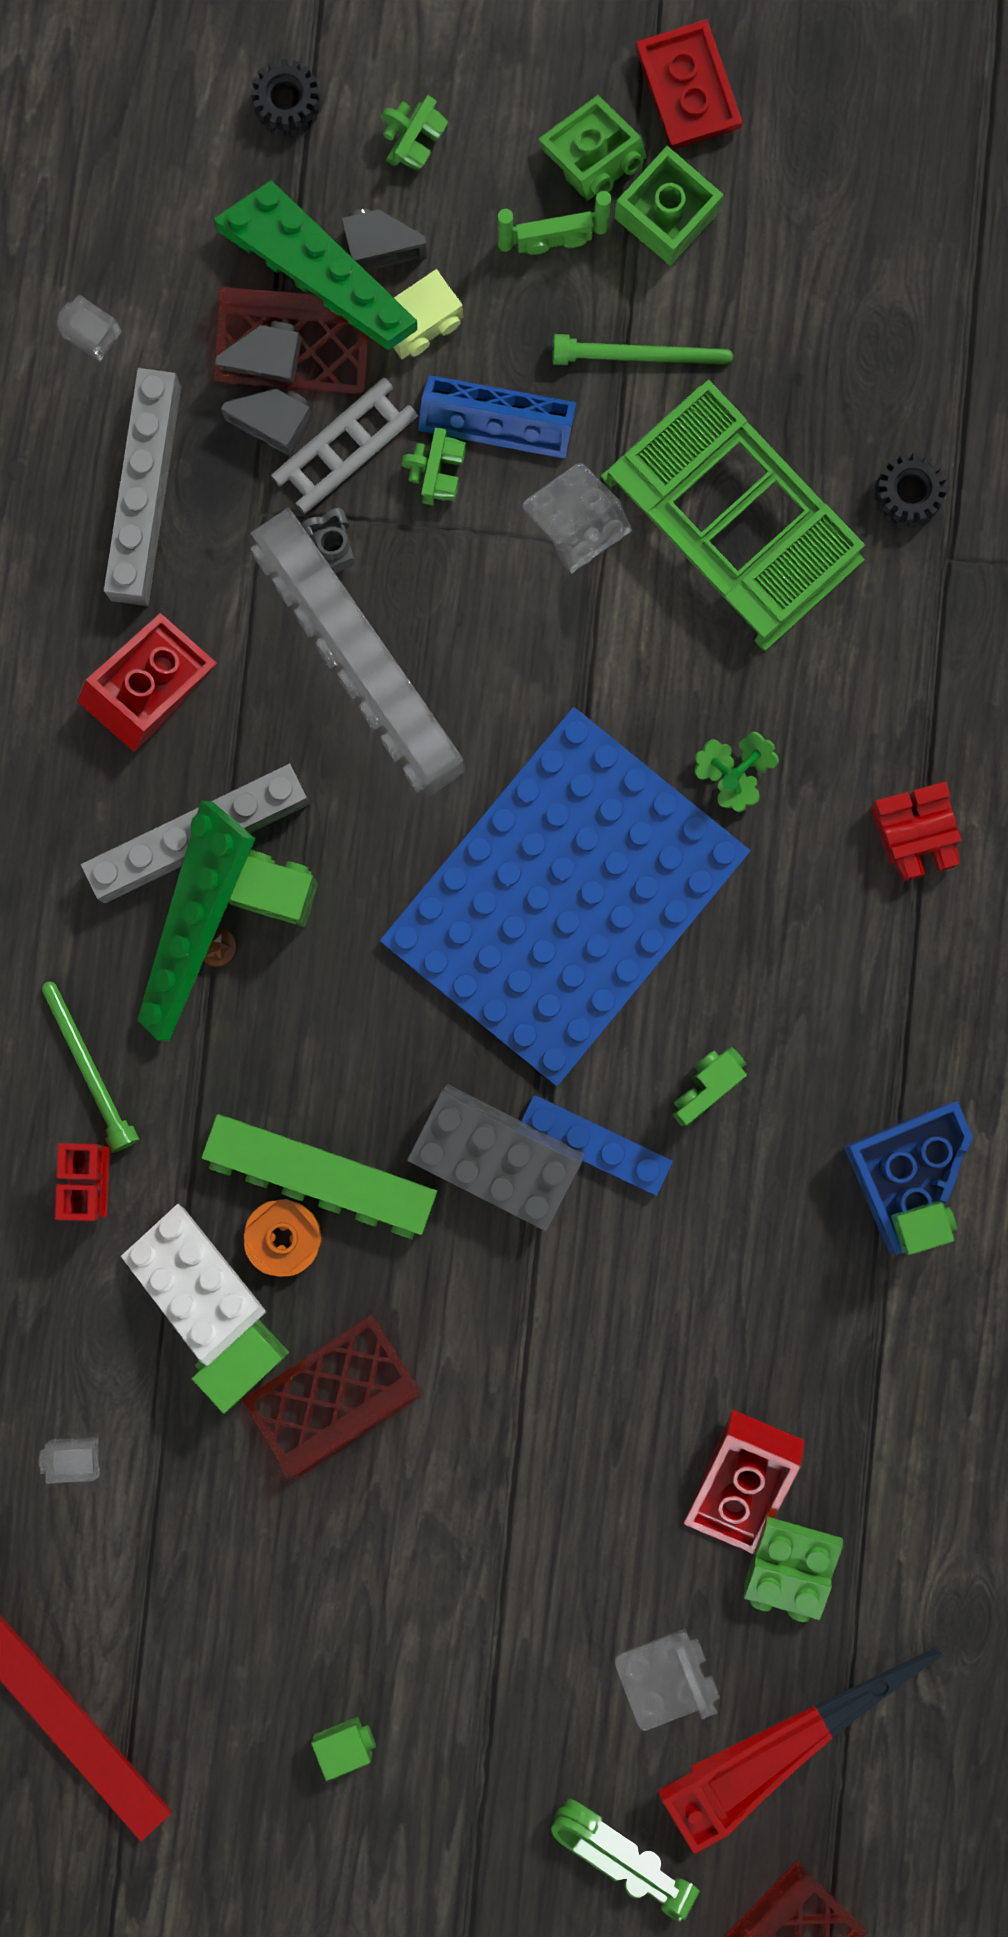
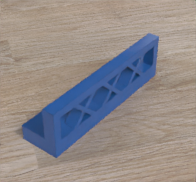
[418,375,577,459]

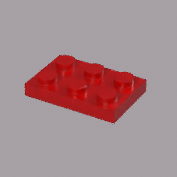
[635,19,743,150]

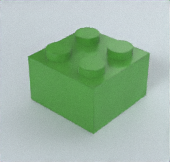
[615,146,724,266]
[229,850,318,927]
[192,1319,289,1413]

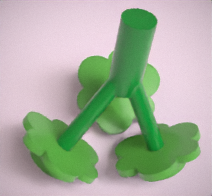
[694,732,779,812]

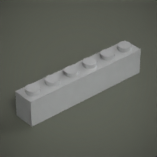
[104,368,181,606]
[81,764,310,903]

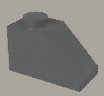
[342,209,427,272]
[215,321,302,383]
[221,389,312,457]

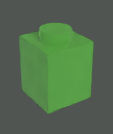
[891,1202,957,1255]
[312,1717,376,1781]

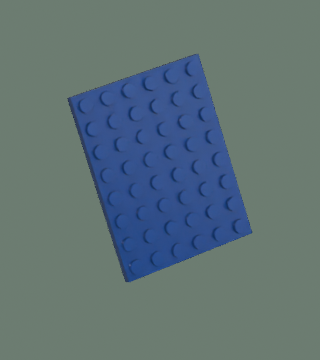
[380,707,751,1087]

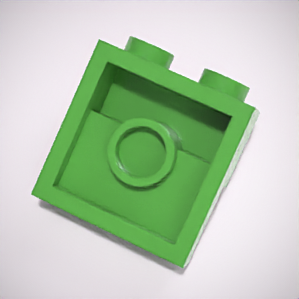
[539,95,647,201]
[672,1047,747,1126]
[744,1517,843,1622]

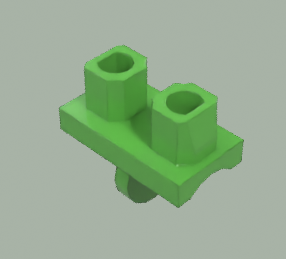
[381,95,448,171]
[401,427,466,505]

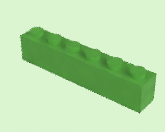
[202,1114,438,1239]

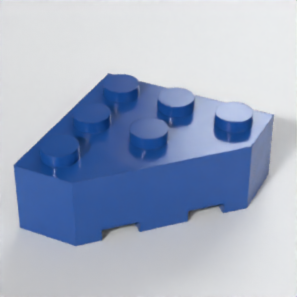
[843,1101,973,1255]

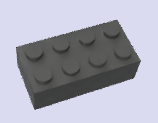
[407,1084,584,1231]

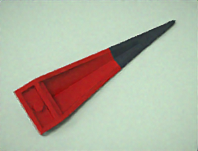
[658,1648,942,1855]

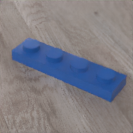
[521,1095,673,1196]

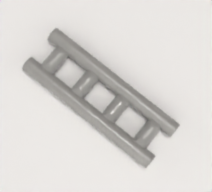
[271,377,418,514]

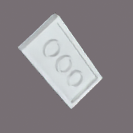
[121,1204,266,1366]

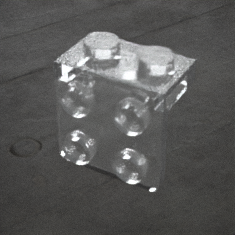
[522,463,632,574]
[615,1629,720,1730]

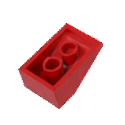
[77,613,217,752]
[684,1410,805,1554]

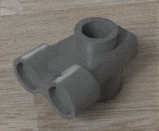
[301,508,355,574]

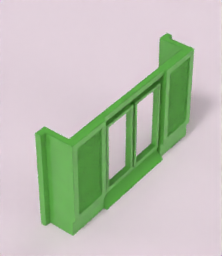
[601,379,865,652]

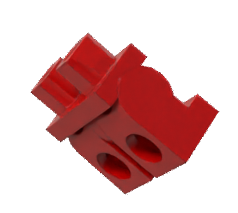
[870,781,962,882]
[55,1143,110,1221]

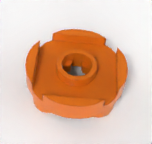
[244,1199,322,1277]

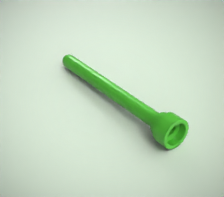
[552,334,733,365]
[42,981,140,1153]

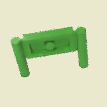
[498,191,611,255]

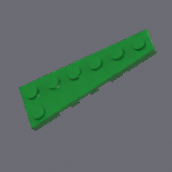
[214,180,418,351]
[137,800,255,1041]

